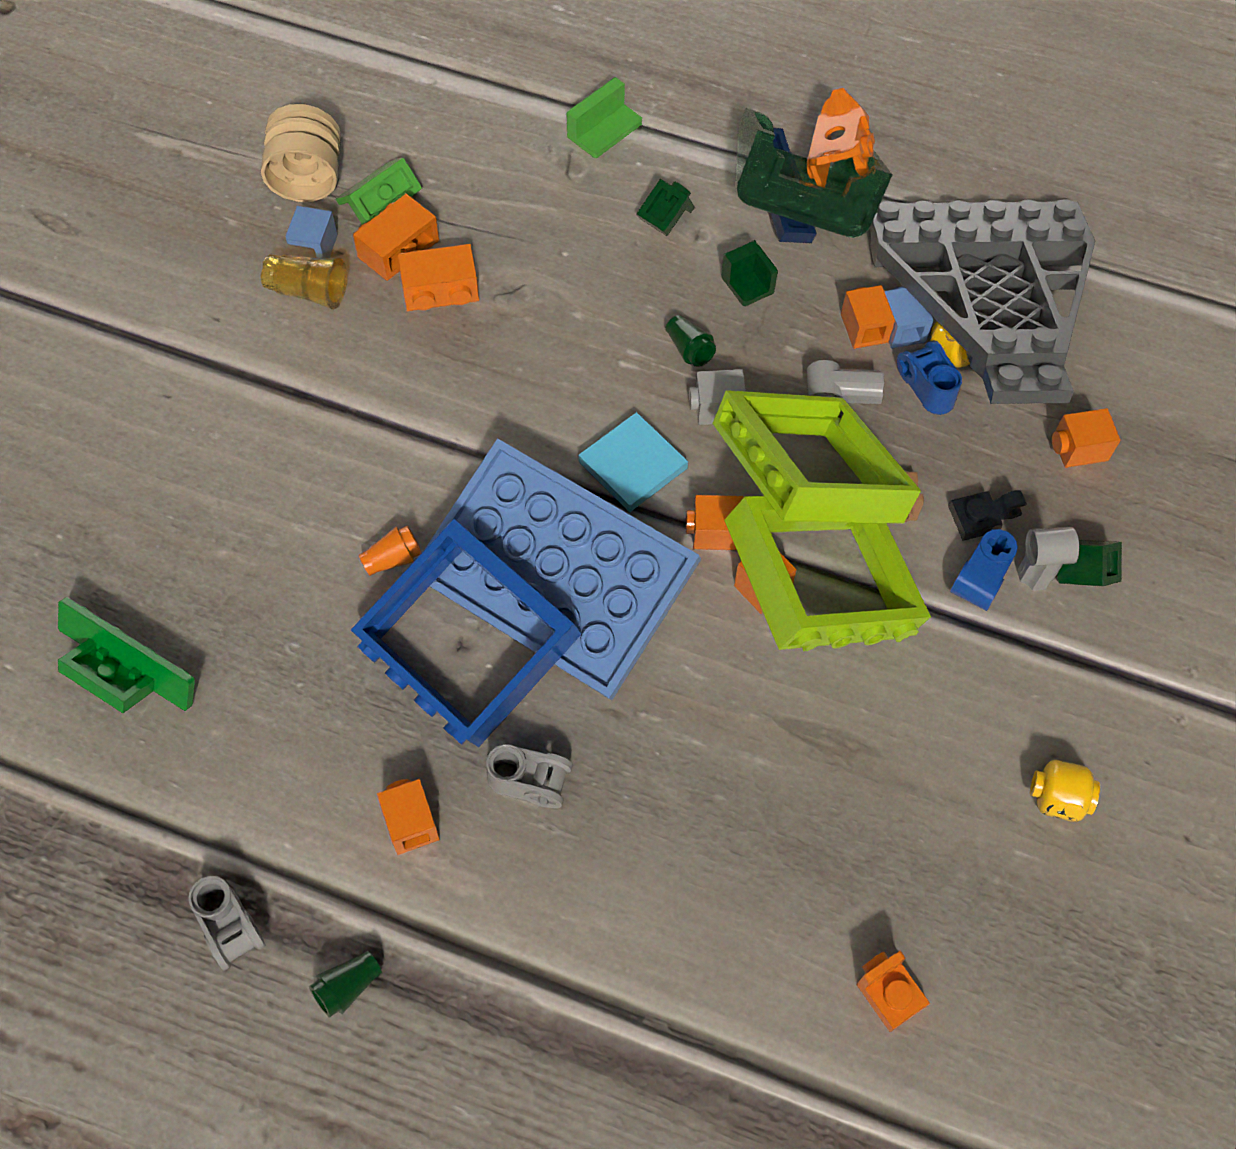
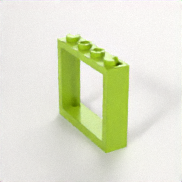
[712,390,921,523]
[724,496,931,652]

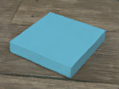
[578,412,688,512]

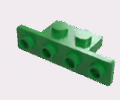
[58,597,195,713]

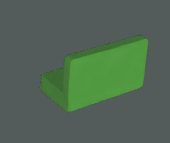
[566,77,642,158]
[335,158,423,224]

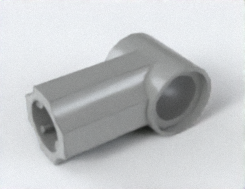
[807,360,884,404]
[1017,527,1079,591]

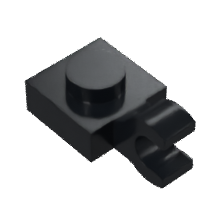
[949,490,1027,541]

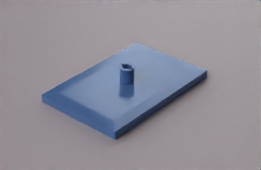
[422,438,701,701]

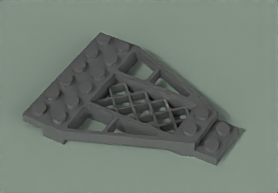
[866,199,1095,404]

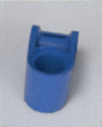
[897,340,962,415]
[950,529,1018,611]

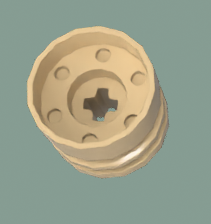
[261,104,341,202]

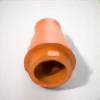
[359,525,422,576]

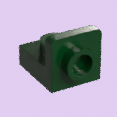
[636,179,695,236]

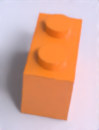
[353,194,439,281]
[398,244,479,311]

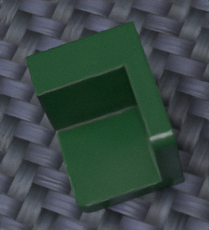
[721,240,778,306]
[1057,540,1122,586]

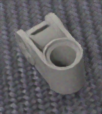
[486,744,573,809]
[188,876,266,971]

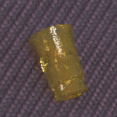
[261,254,347,310]

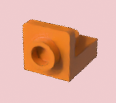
[857,950,930,1032]

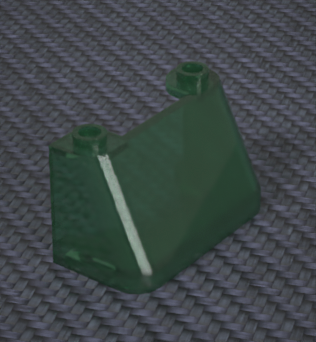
[735,108,893,238]

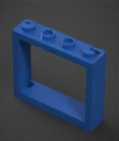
[351,519,581,747]

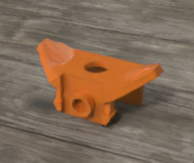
[807,88,875,192]

